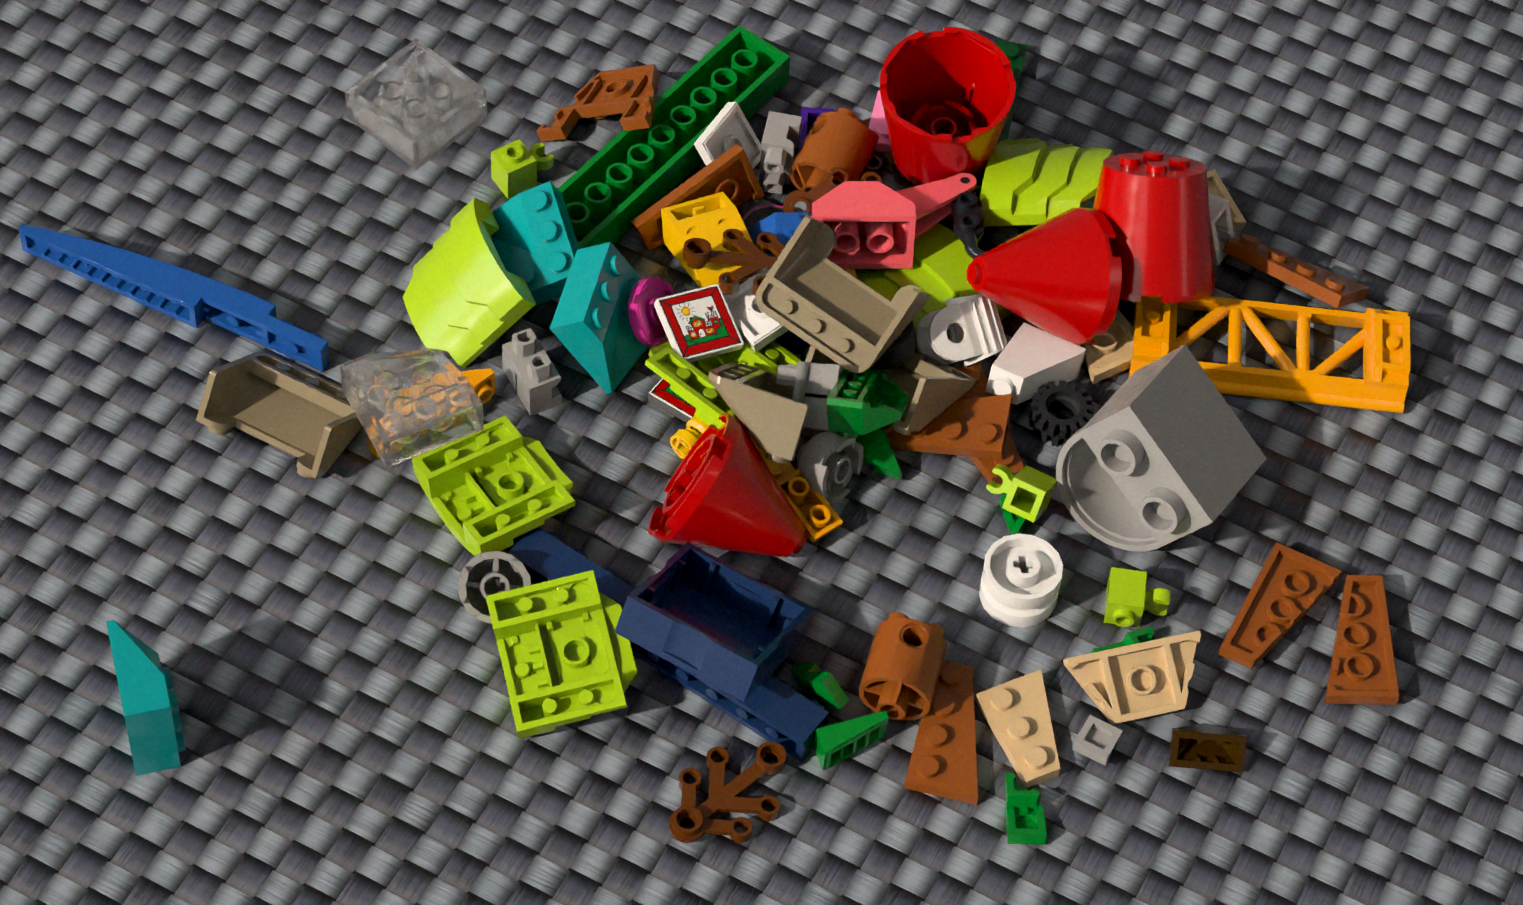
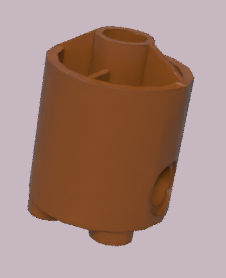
[789,108,879,192]
[859,612,947,720]

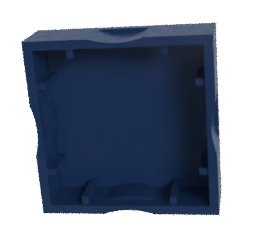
[614,543,814,702]

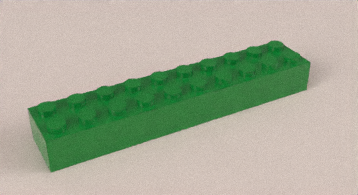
[558,25,790,249]

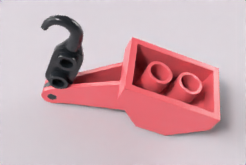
[812,173,1001,269]

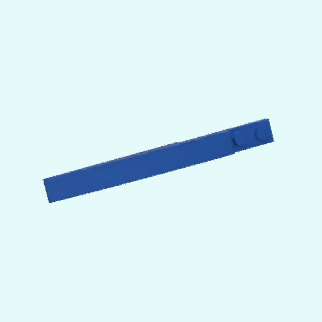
[19,224,330,372]

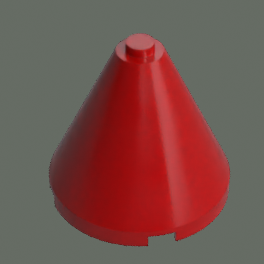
[967,208,1122,345]
[648,413,807,557]

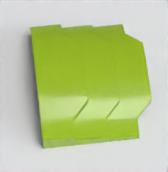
[980,138,1114,227]
[403,197,536,369]
[855,223,1013,340]
[645,336,801,429]
[412,415,575,556]
[485,570,638,739]

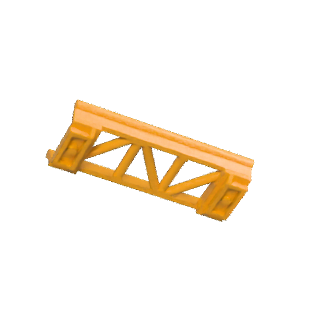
[1128,296,1410,414]

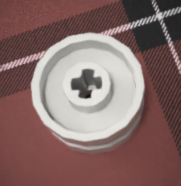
[979,533,1063,628]

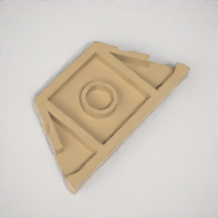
[1063,630,1201,725]

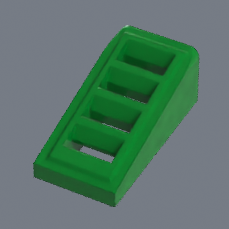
[814,711,889,770]

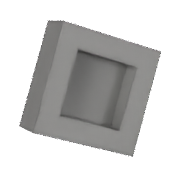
[1072,715,1123,766]

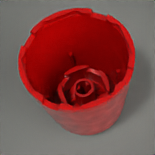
[880,27,1016,186]
[1093,150,1215,303]

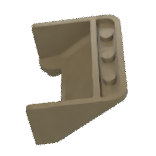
[755,215,931,373]
[805,345,975,435]
[196,352,374,479]
[708,362,827,464]

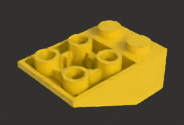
[661,192,753,288]

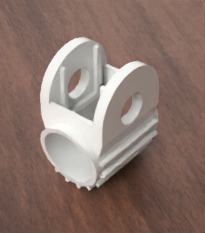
[915,294,1008,366]

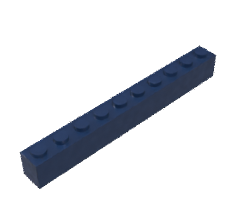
[508,527,829,762]

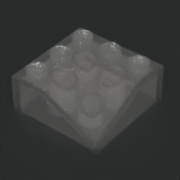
[345,39,487,170]
[340,349,484,468]

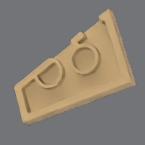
[975,669,1060,789]

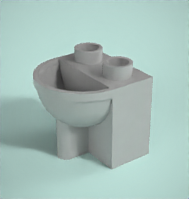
[1056,345,1267,552]

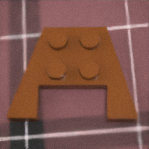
[536,64,660,142]

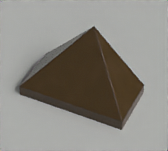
[1168,723,1247,772]

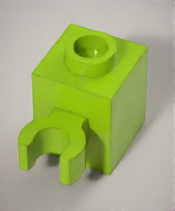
[491,139,554,200]
[986,464,1057,523]
[1104,567,1170,627]

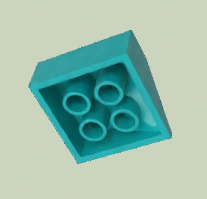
[490,181,579,308]
[549,242,648,394]
[106,620,186,776]

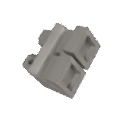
[759,111,802,194]
[502,328,562,416]
[776,361,843,432]

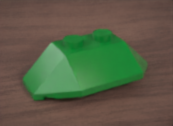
[827,368,910,438]

